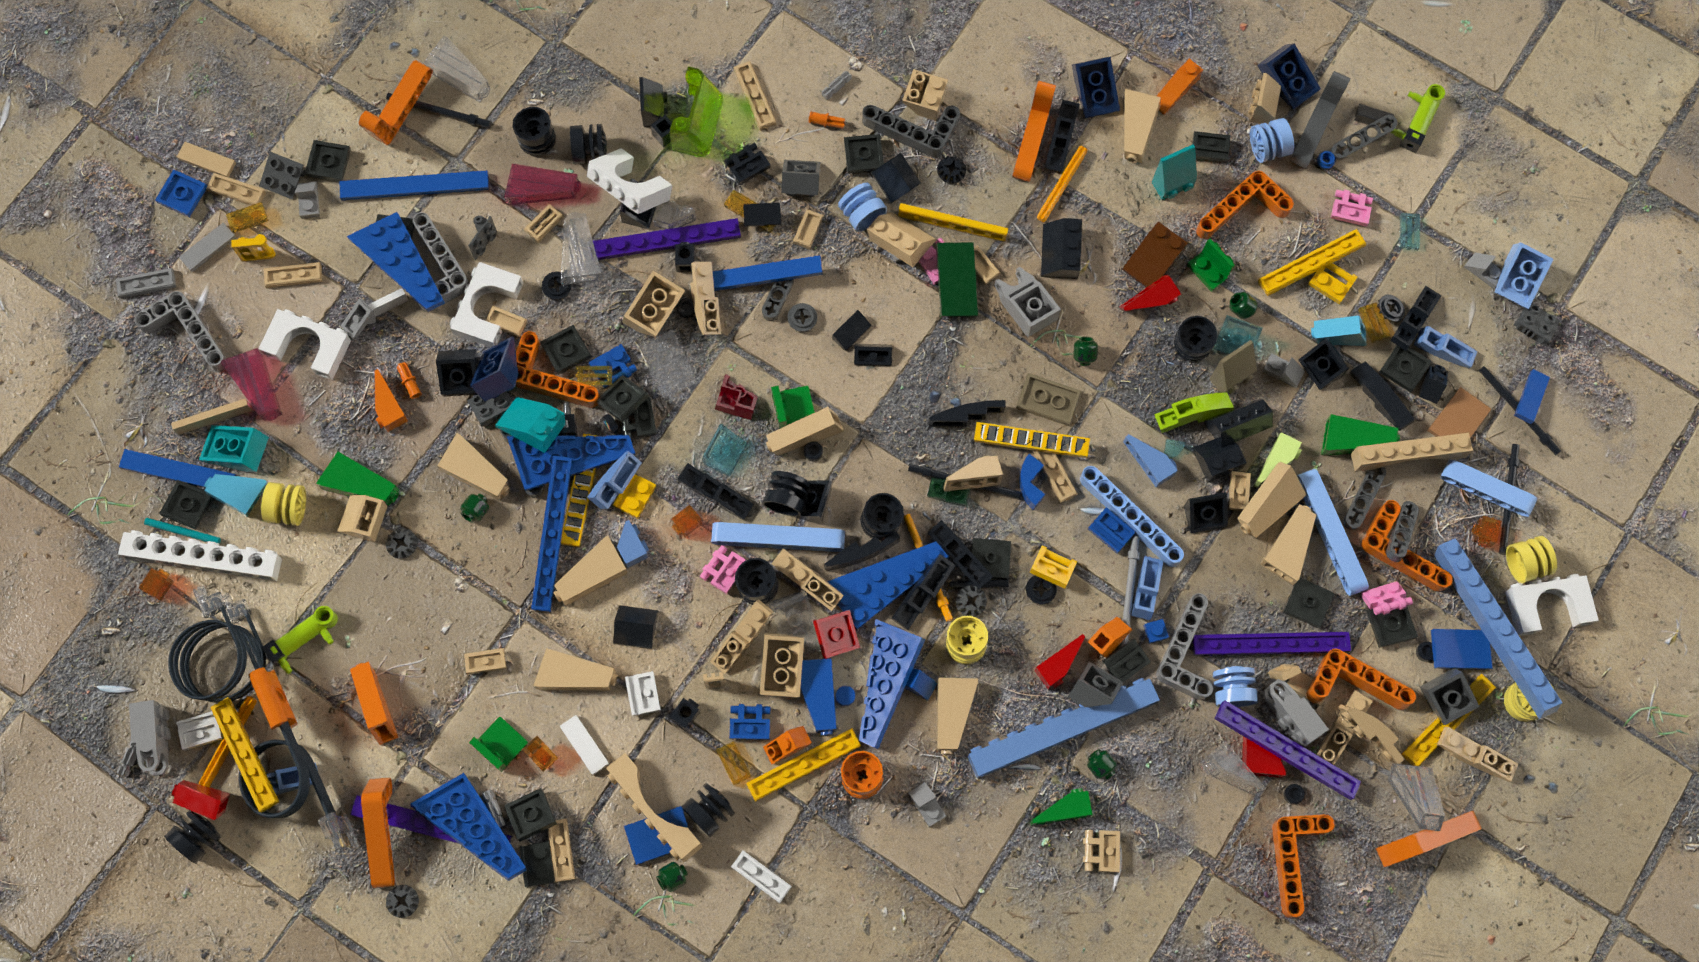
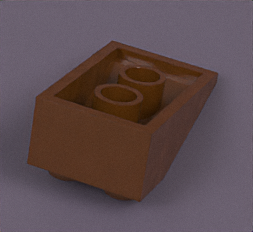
[1122,221,1188,287]

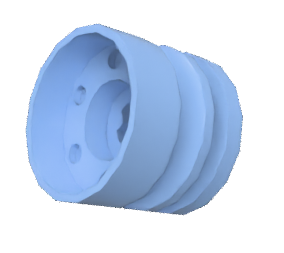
[1250,118,1294,163]
[838,182,887,232]
[1213,666,1258,707]

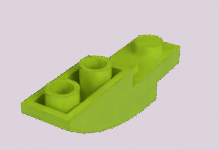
[1154,393,1234,433]

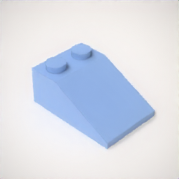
[1494,242,1554,309]

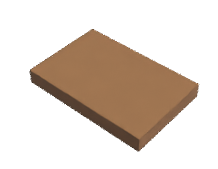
[1427,387,1491,438]

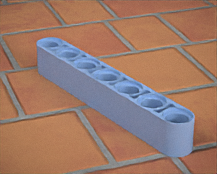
[1080,466,1184,567]
[1297,469,1369,596]
[711,522,845,552]

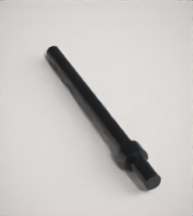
[386,93,492,128]
[1479,366,1561,456]
[1499,444,1520,555]
[908,464,1021,499]

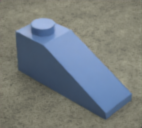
[1123,434,1178,487]

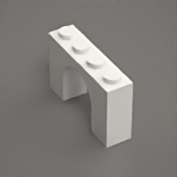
[587,148,672,214]
[450,262,523,347]
[259,309,351,380]
[1505,574,1599,636]

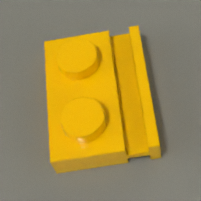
[613,474,657,519]

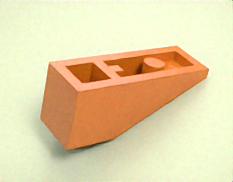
[1157,58,1203,115]
[374,369,408,432]

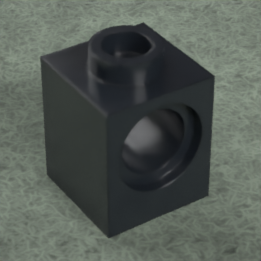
[675,242,695,272]
[669,698,700,731]

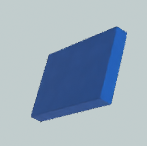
[1431,629,1493,670]
[624,806,689,865]

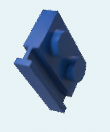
[1088,507,1136,554]

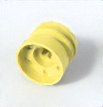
[261,482,306,526]
[1506,536,1557,583]
[946,616,988,664]
[1504,682,1554,722]

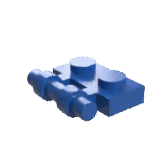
[589,344,637,389]
[729,704,770,740]

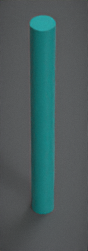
[144,518,221,544]

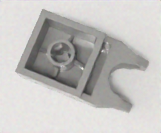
[994,267,1061,337]
[1263,679,1329,747]
[129,700,171,776]

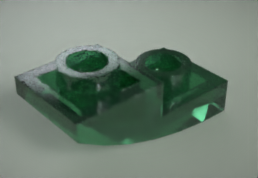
[927,478,971,507]

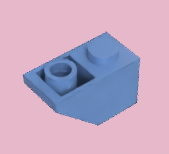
[617,520,649,568]

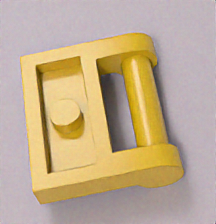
[231,234,275,261]
[1308,263,1358,304]
[1029,545,1077,589]

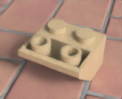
[902,69,948,121]
[1248,73,1281,124]
[337,495,387,542]

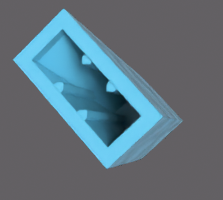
[1311,316,1367,346]
[204,474,268,517]

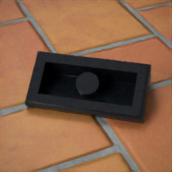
[1354,104,1394,129]
[743,203,781,227]
[832,310,871,351]
[854,344,892,366]

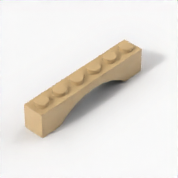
[1351,433,1473,472]
[606,753,702,863]

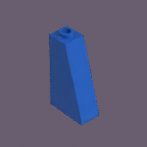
[800,658,836,736]

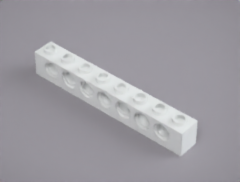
[118,530,282,581]

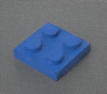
[155,169,207,218]

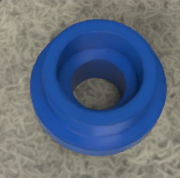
[1317,151,1336,169]

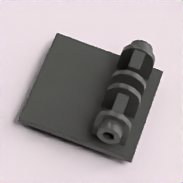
[259,151,305,200]
[468,215,497,260]
[1513,303,1560,345]
[467,391,512,427]

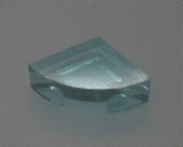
[1164,439,1185,459]

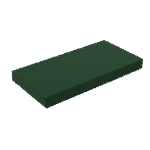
[936,242,978,317]

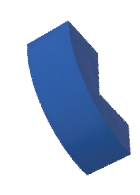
[1019,454,1045,510]

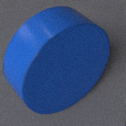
[835,686,855,707]

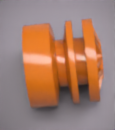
[841,751,883,799]

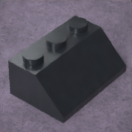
[1041,218,1082,279]
[1204,399,1273,448]

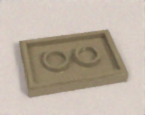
[1016,373,1081,427]

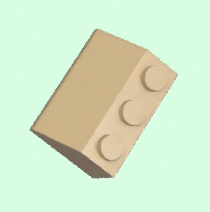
[867,212,936,267]
[622,271,685,337]
[760,633,804,698]

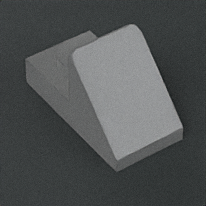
[295,181,320,219]
[1464,252,1502,289]
[341,298,376,339]
[1262,353,1305,388]
[908,782,946,827]

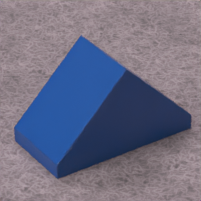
[905,668,937,701]

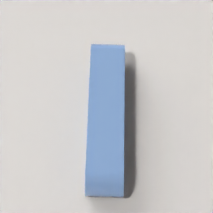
[1440,459,1537,517]

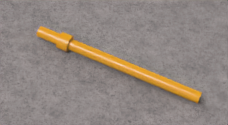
[903,514,953,622]

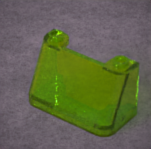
[670,66,723,157]

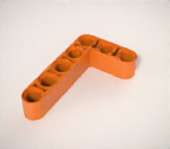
[359,60,433,145]
[1012,80,1056,182]
[1196,171,1294,239]
[515,331,599,408]
[1361,500,1453,592]
[1306,649,1416,710]
[361,777,395,888]
[1375,810,1482,867]
[1272,814,1335,919]

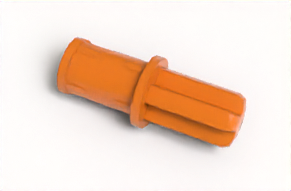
[809,111,845,128]
[397,362,422,399]

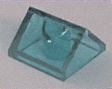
[1214,315,1263,354]
[703,424,747,476]

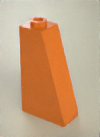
[350,661,399,745]

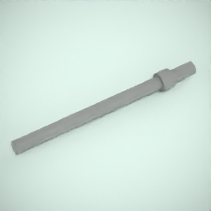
[1119,536,1140,648]

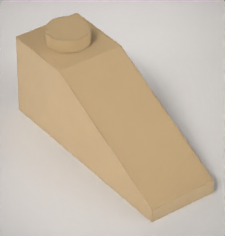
[944,456,1003,492]

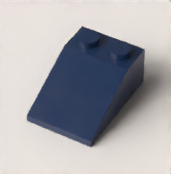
[1257,43,1321,110]
[1071,56,1120,118]
[470,337,518,402]

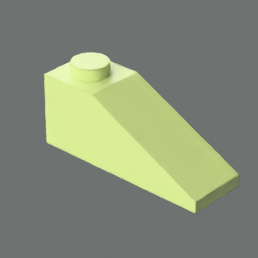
[1254,433,1302,488]

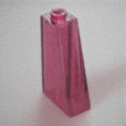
[504,164,581,205]
[221,348,282,421]

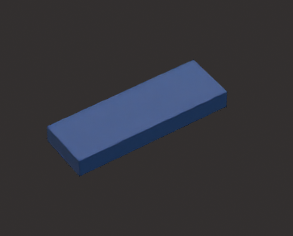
[1514,369,1550,424]

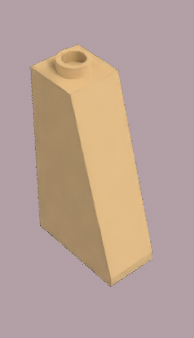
[1124,89,1161,163]
[766,407,844,456]
[437,433,510,501]
[1237,462,1306,538]
[1260,505,1316,585]
[554,536,627,606]
[534,648,618,691]
[937,678,978,755]

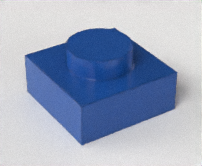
[1143,619,1169,644]

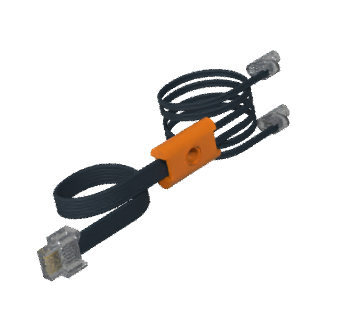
[168,586,355,850]

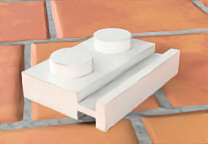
[625,671,661,716]
[176,712,223,751]

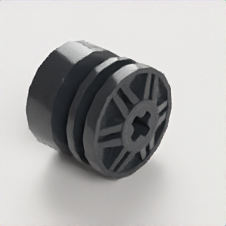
[512,107,556,156]
[570,124,607,164]
[1174,315,1218,362]
[762,471,810,516]
[860,493,904,540]
[735,558,779,605]
[681,783,735,837]
[164,810,222,864]

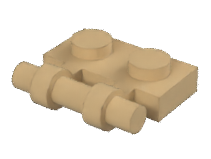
[1083,830,1120,873]

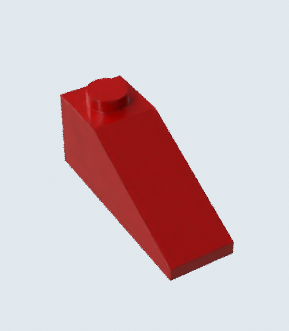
[1119,275,1181,311]
[1034,634,1085,689]

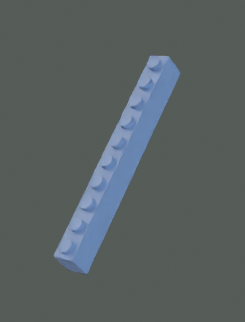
[1434,538,1562,719]
[968,678,1160,779]

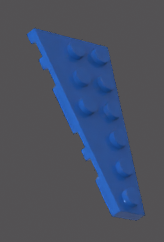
[347,212,445,312]
[507,435,636,491]

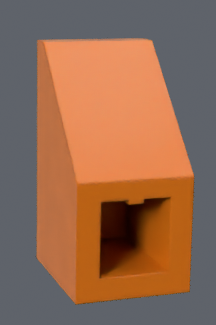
[1088,617,1132,658]
[763,726,812,765]

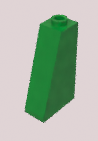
[1321,414,1400,456]
[316,451,399,506]

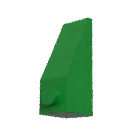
[1030,788,1093,826]

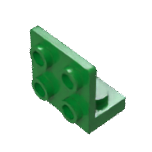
[1187,239,1235,292]
[771,385,815,429]
[469,717,528,772]

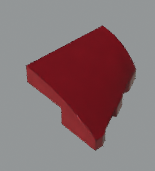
[715,374,758,420]

